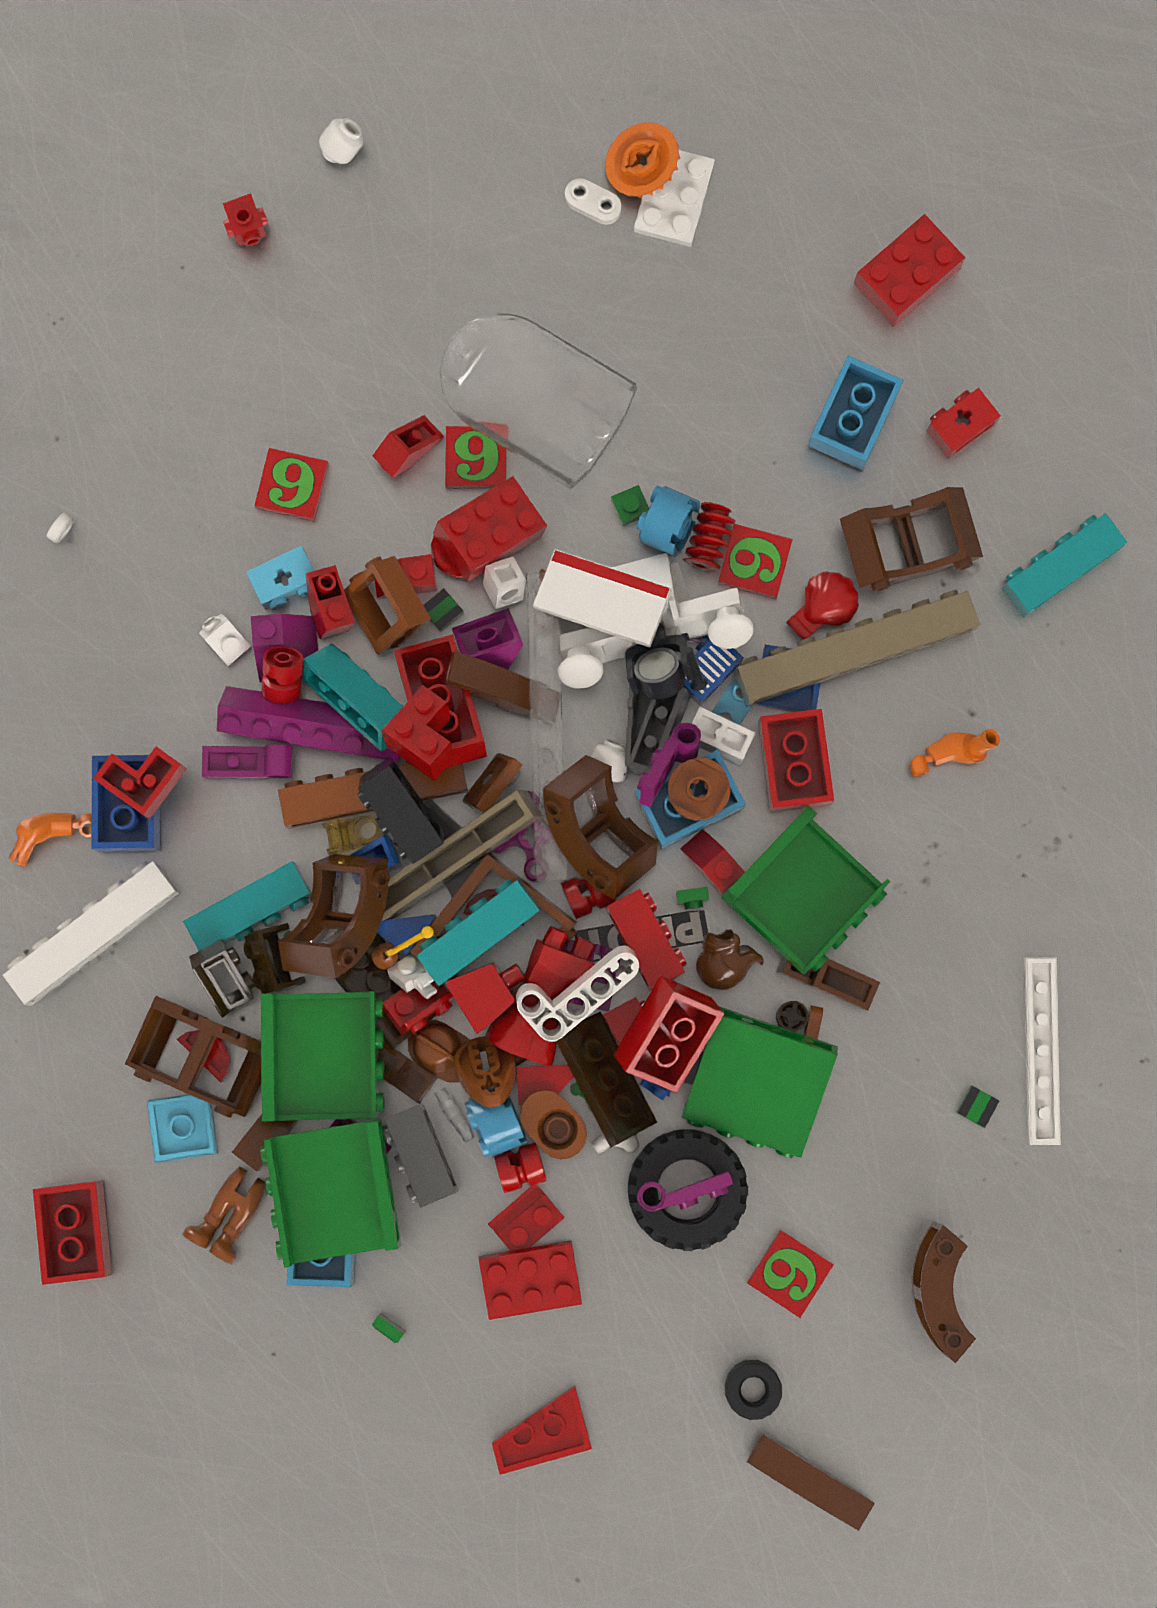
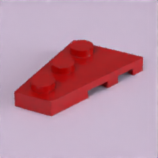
[492,1386,592,1475]

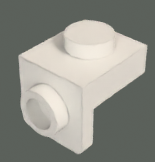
[199,614,251,666]

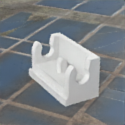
[692,707,755,766]

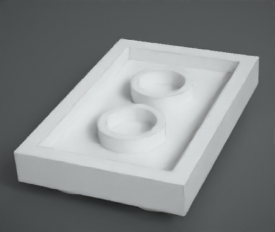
[634,150,715,247]

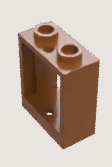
[344,556,431,655]

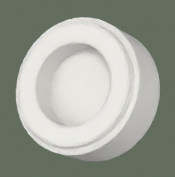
[46,513,74,543]

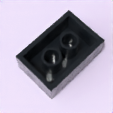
[357,756,444,864]

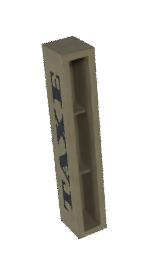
[376,790,543,921]

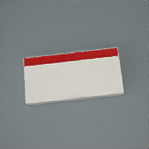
[533,549,672,647]

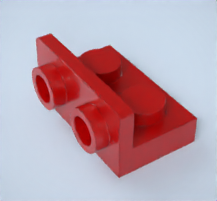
[383,979,454,1036]

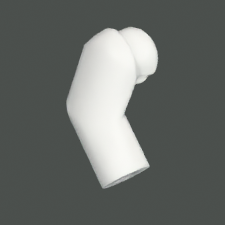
[591,1134,639,1155]

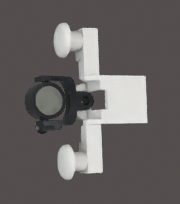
[558,553,754,699]

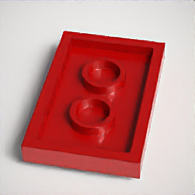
[479,1240,582,1320]

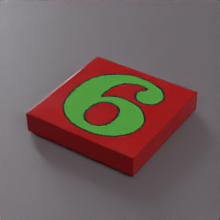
[445,426,507,488]
[254,448,329,521]
[718,524,793,599]
[747,1230,834,1318]

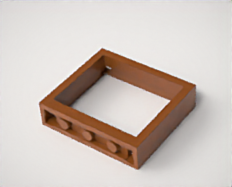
[410,853,577,1020]

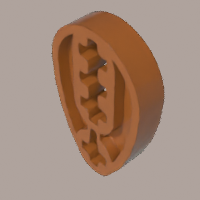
[454,1036,516,1108]

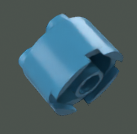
[636,485,700,557]
[464,1089,527,1158]

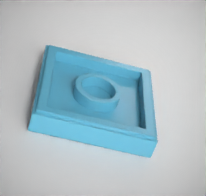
[147,1091,218,1163]

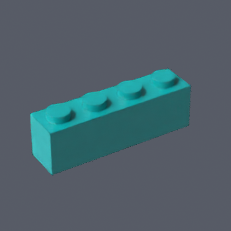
[1002,513,1127,618]
[303,643,404,752]
[183,861,312,951]
[416,878,542,986]

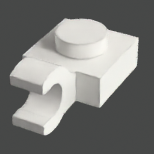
[387,953,437,999]

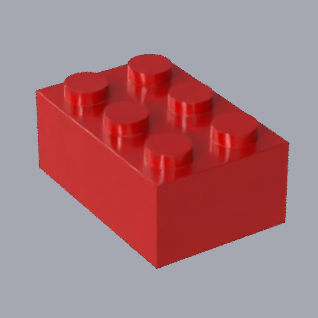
[854,214,966,327]
[433,476,547,582]
[758,709,834,812]
[606,889,687,992]
[614,975,725,1093]
[33,1180,112,1285]

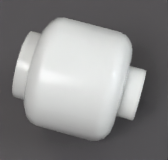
[319,118,364,164]
[591,739,629,783]

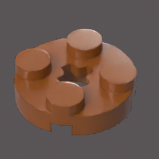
[668,758,731,821]

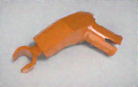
[910,729,1000,777]
[8,812,92,866]

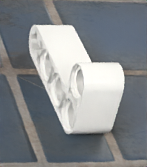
[516,946,639,1042]

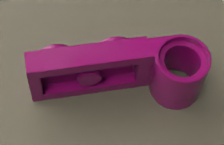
[637,723,701,808]
[202,744,293,778]
[637,1171,733,1212]

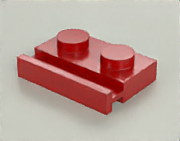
[488,1184,565,1251]

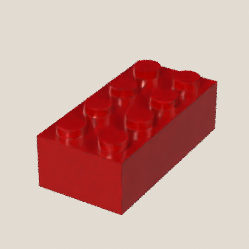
[394,634,487,768]

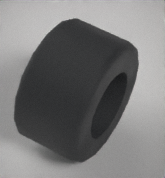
[724,1360,782,1420]

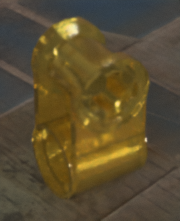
[322,816,384,855]

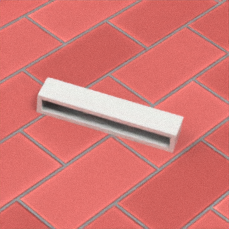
[3,861,179,1006]

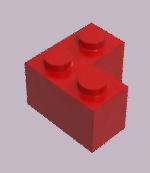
[382,685,455,781]
[93,746,187,819]

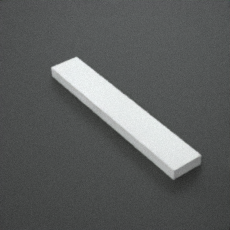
[1024,957,1061,1145]

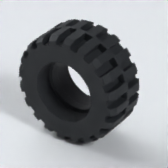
[628,1129,748,1251]

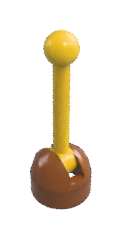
[371,926,434,970]

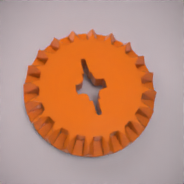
[605,122,681,198]

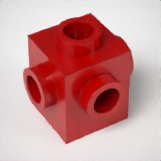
[222,193,269,246]

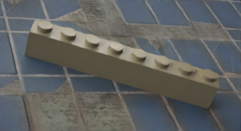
[734,590,980,707]

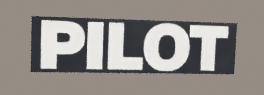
[574,910,708,962]

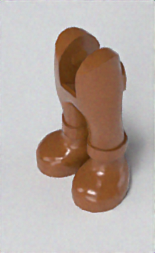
[182,1167,266,1265]

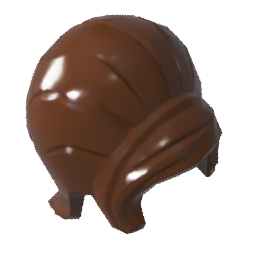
[696,929,764,990]

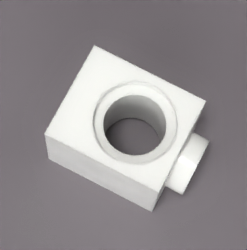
[483,556,526,610]

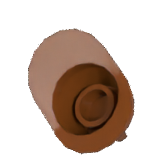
[408,1020,469,1083]
[520,1090,587,1160]

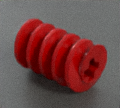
[683,502,736,570]

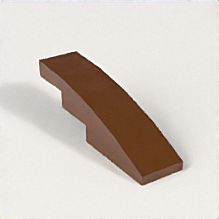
[445,651,561,724]
[378,1041,437,1104]
[746,1434,875,1531]

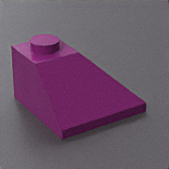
[452,608,523,670]
[251,613,319,683]

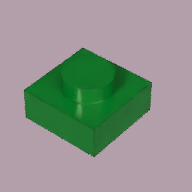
[611,485,649,526]
[676,887,709,910]

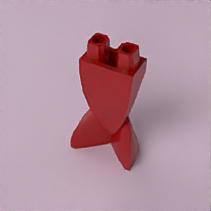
[485,926,595,1066]

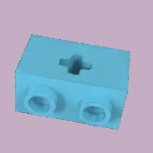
[246,546,314,610]

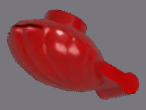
[786,571,859,640]

